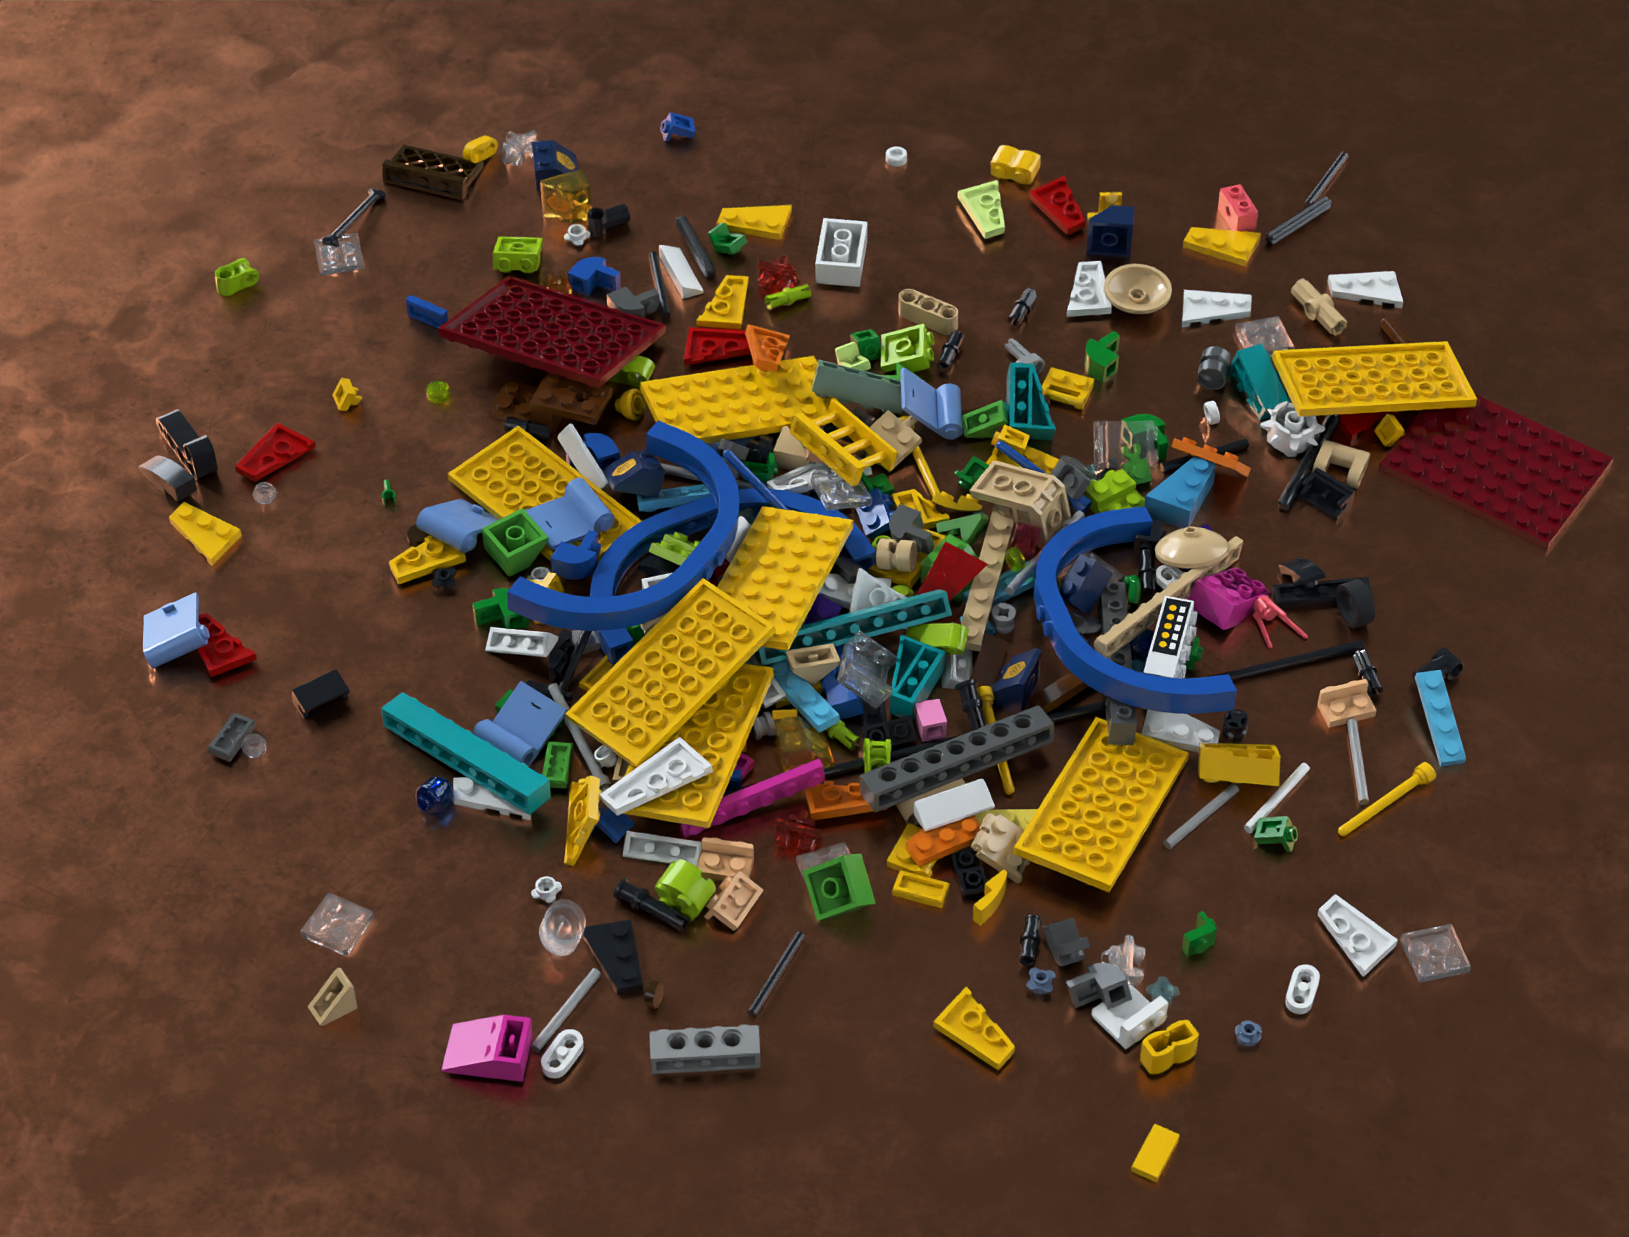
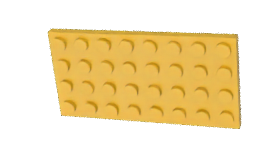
[1272,341,1477,417]
[640,356,838,444]
[448,425,642,564]
[717,506,853,651]
[565,578,776,768]
[623,663,774,828]
[1013,717,1189,892]

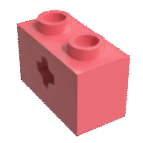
[1218,184,1258,232]

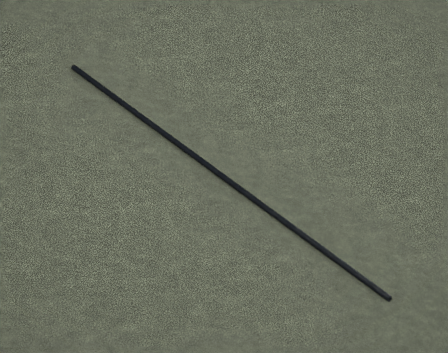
[648,640,1364,819]

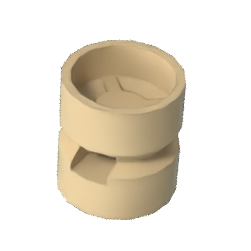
[876,538,917,572]

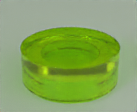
[426,381,450,403]
[1005,547,1026,572]

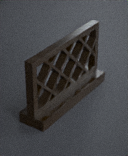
[382,145,483,201]

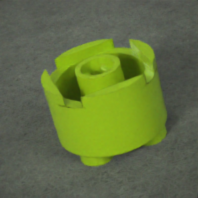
[654,859,716,921]

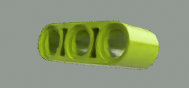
[609,356,655,387]
[905,623,969,655]

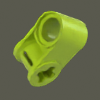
[215,258,260,296]
[863,738,891,773]

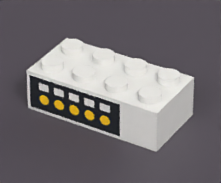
[1143,596,1198,678]

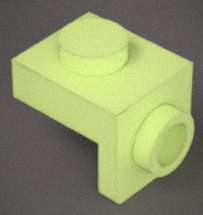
[835,342,871,371]

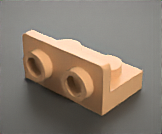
[1317,679,1377,728]
[698,837,754,881]
[704,871,764,931]

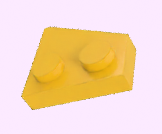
[892,489,950,530]

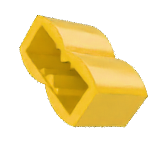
[991,145,1040,184]
[1140,1020,1199,1074]

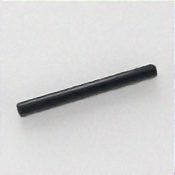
[1277,414,1340,511]

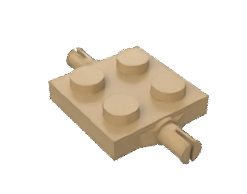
[862,410,922,473]

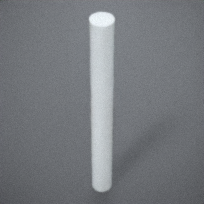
[1244,763,1310,834]

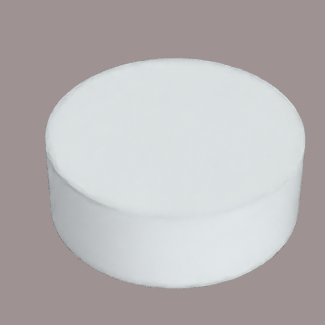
[886,147,907,167]
[1204,401,1220,425]

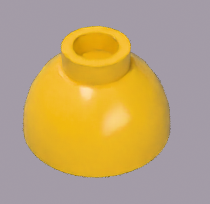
[615,388,646,421]

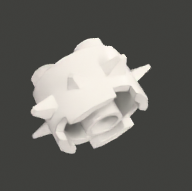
[1260,401,1325,457]

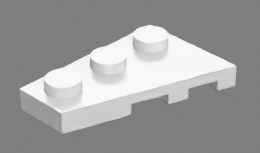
[1327,271,1403,308]
[1141,710,1220,753]
[453,777,531,820]

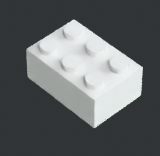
[815,218,867,287]

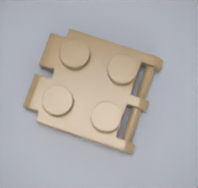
[971,813,1030,883]

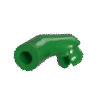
[1124,574,1141,606]

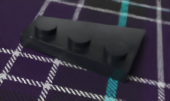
[579,920,644,994]

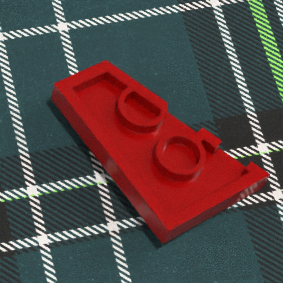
[684,327,751,366]
[917,541,988,601]
[196,612,257,677]

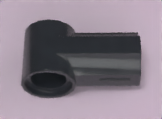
[587,204,630,237]
[1412,647,1464,686]

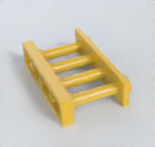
[789,398,898,487]

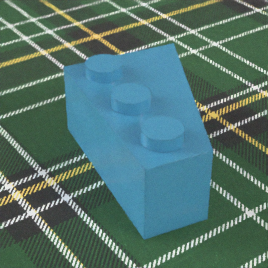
[1144,456,1216,528]

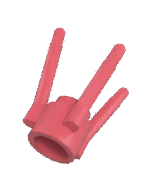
[1252,595,1308,648]

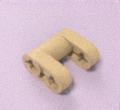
[1312,440,1370,489]

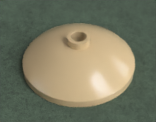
[1104,264,1172,314]
[1155,527,1228,568]

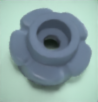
[1235,1021,1262,1047]

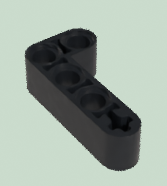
[156,409,218,480]

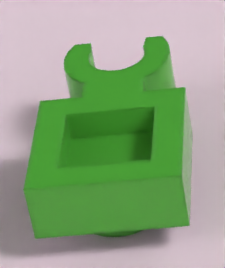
[1121,443,1152,485]

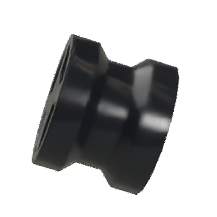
[1222,709,1249,741]

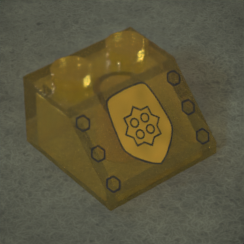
[540,169,592,224]
[774,716,835,772]

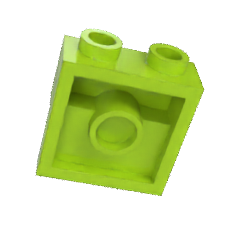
[493,237,543,273]
[880,324,934,373]
[1083,469,1145,514]
[649,532,700,566]

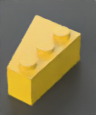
[1198,743,1280,786]

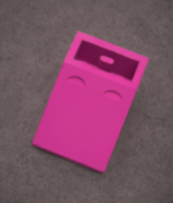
[1188,567,1272,630]
[442,1015,533,1081]

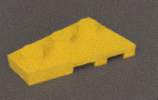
[169,502,242,566]
[389,535,466,584]

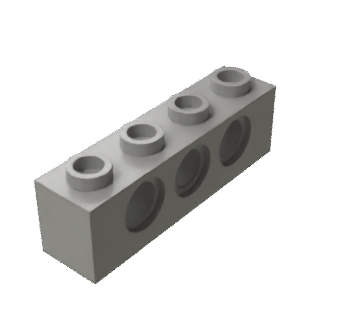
[650,1025,761,1074]

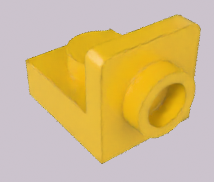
[991,424,1030,455]

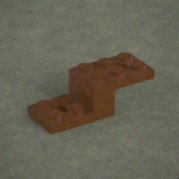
[489,372,613,434]

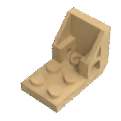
[970,461,1071,549]

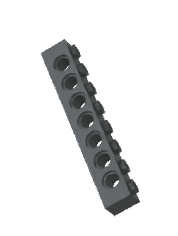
[1097,582,1137,745]
[860,705,1054,812]

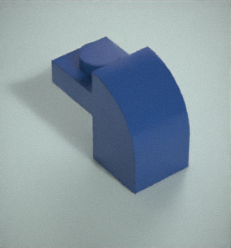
[568,257,621,296]
[566,433,620,472]
[551,530,601,580]

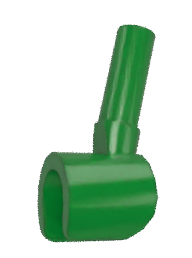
[382,479,397,505]

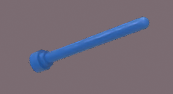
[996,441,1092,514]
[723,450,789,510]

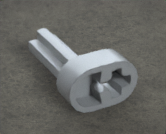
[1005,338,1045,375]

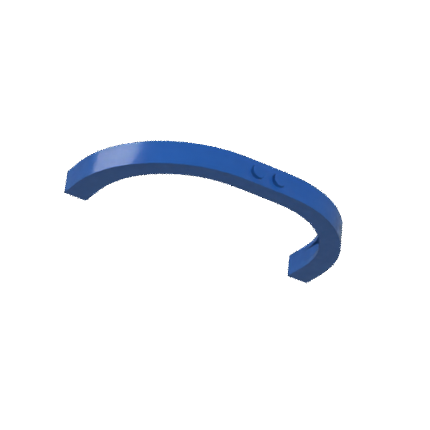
[507,421,740,631]
[590,489,876,665]
[1034,507,1237,714]

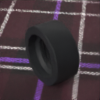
[1336,579,1376,628]

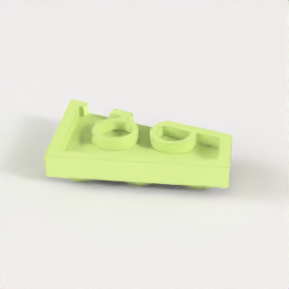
[958,180,1005,239]

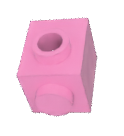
[914,699,947,742]

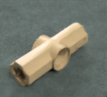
[1291,279,1347,336]

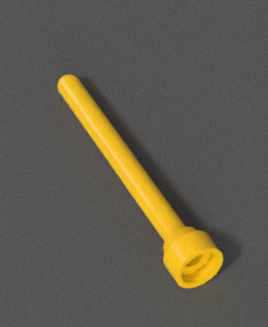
[898,416,941,498]
[977,686,1015,795]
[1338,762,1436,836]

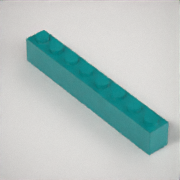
[755,589,952,666]
[381,692,551,815]

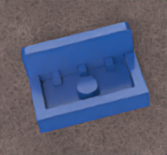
[854,487,894,540]

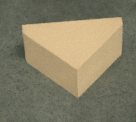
[773,426,810,470]
[785,643,841,685]
[308,968,357,1026]

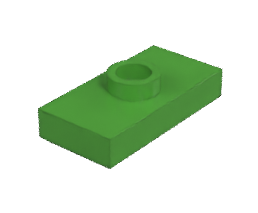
[542,742,574,789]

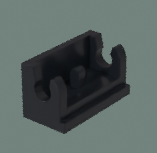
[1299,467,1355,521]
[292,669,350,718]

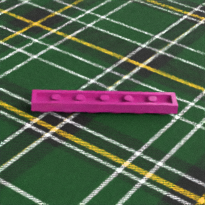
[679,759,825,838]

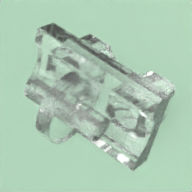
[501,130,537,167]
[1101,934,1145,986]

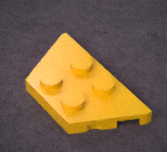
[564,776,602,866]

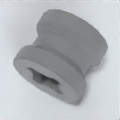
[991,603,1016,634]
[751,711,776,741]

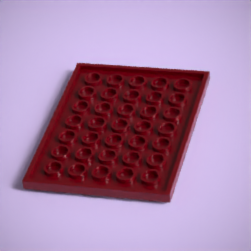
[438,276,666,388]
[1379,394,1613,550]

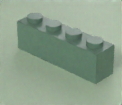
[811,359,902,415]

